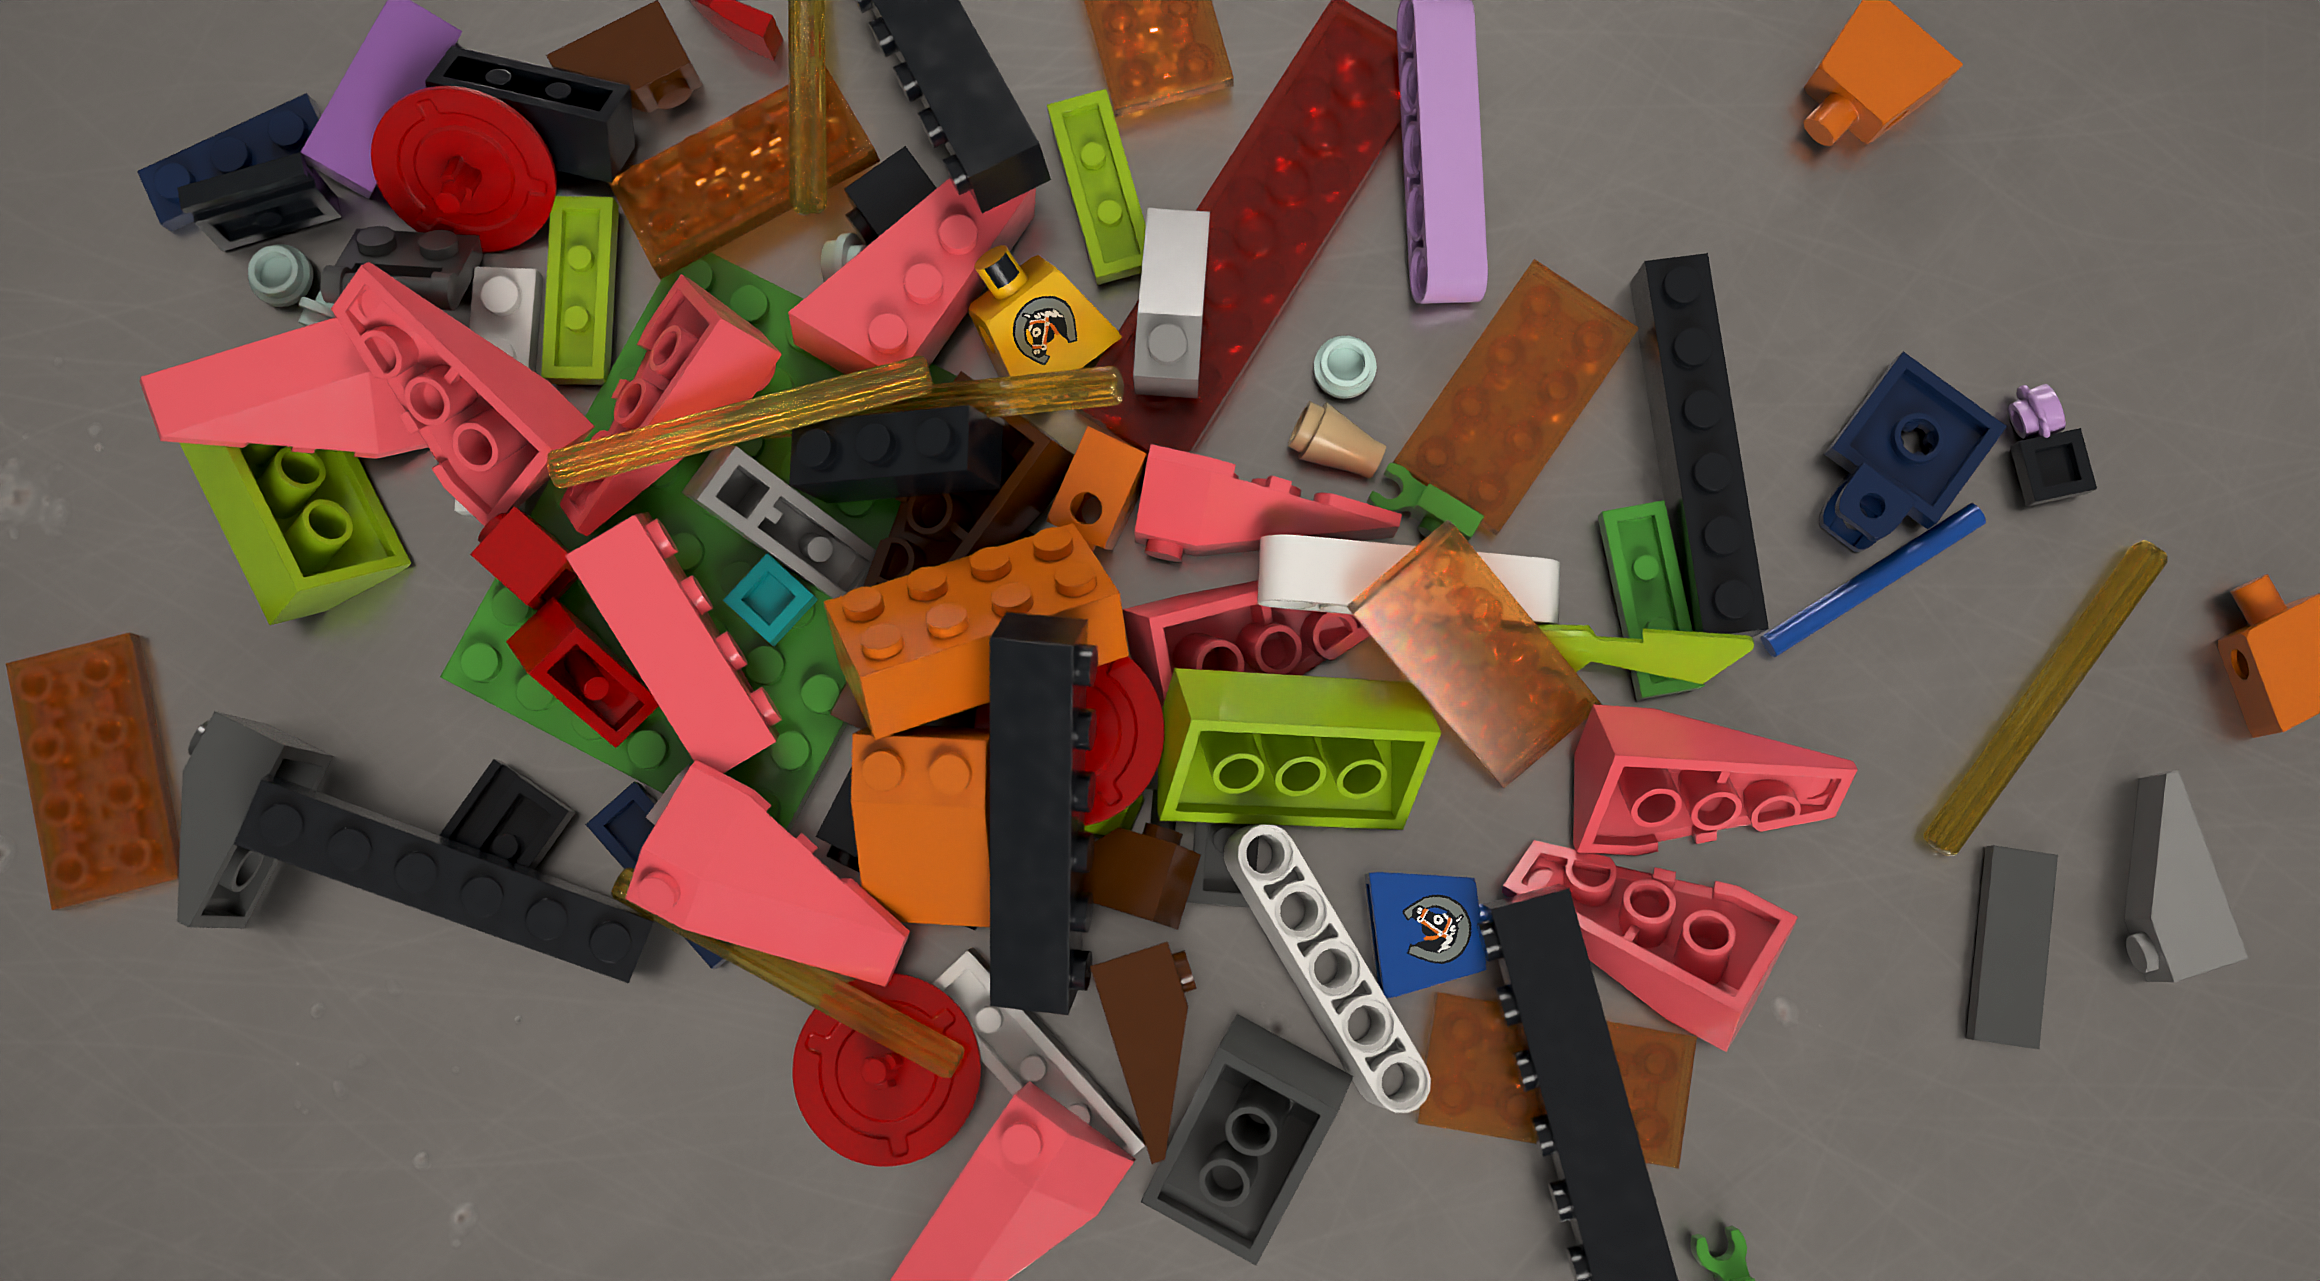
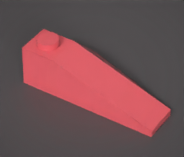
[559,274,782,536]
[140,317,428,459]
[1134,444,1402,562]
[1122,580,1392,708]
[1573,704,1858,856]
[625,760,910,987]
[1502,840,1798,1052]
[890,1081,1136,1281]

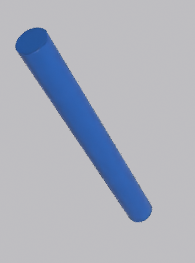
[1761,503,1986,657]

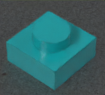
[723,553,818,646]

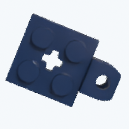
[1819,351,2007,552]

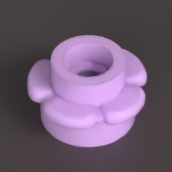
[2008,384,2066,439]

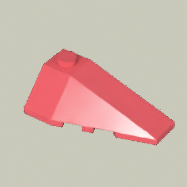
[331,262,595,526]

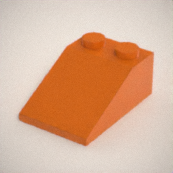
[851,725,990,927]

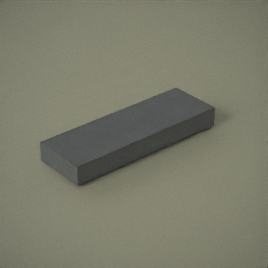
[1966,845,2058,1049]

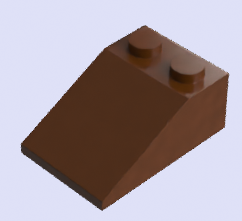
[1090,941,1197,1164]

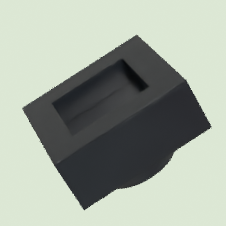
[2010,428,2097,507]

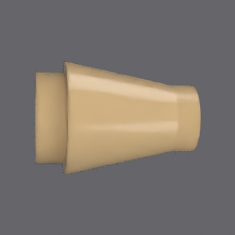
[1288,401,1386,479]

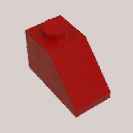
[506,596,659,748]

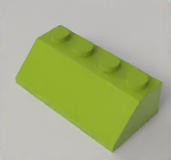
[180,443,411,625]
[1157,668,1442,830]

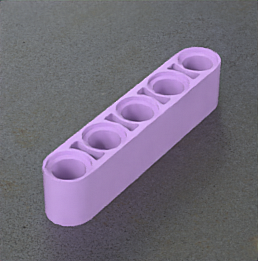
[1397,0,1488,304]

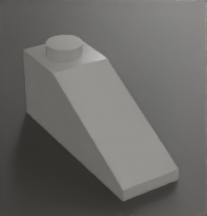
[1133,208,1210,398]
[682,441,876,599]
[2124,770,2249,983]

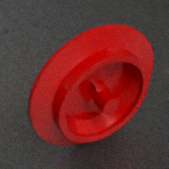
[371,86,557,253]
[974,656,1165,826]
[792,973,982,1167]

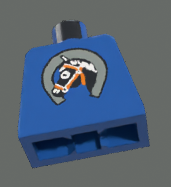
[1364,872,1487,998]

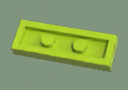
[1047,89,1146,285]
[541,196,619,385]

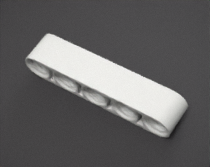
[1257,534,1560,628]
[1224,824,1431,1113]

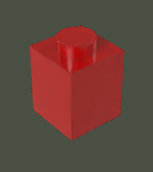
[470,506,579,611]

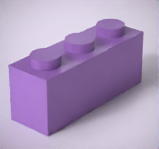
[301,0,463,199]

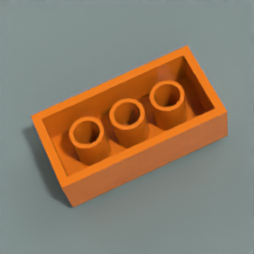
[824,523,1129,740]

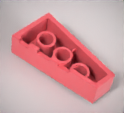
[788,178,1036,408]
[565,512,782,773]

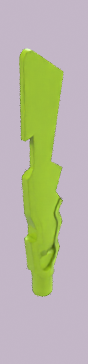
[1394,621,1754,684]

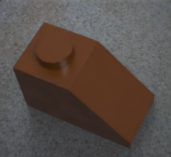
[546,0,703,113]
[1083,823,1201,930]

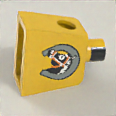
[968,245,1122,410]

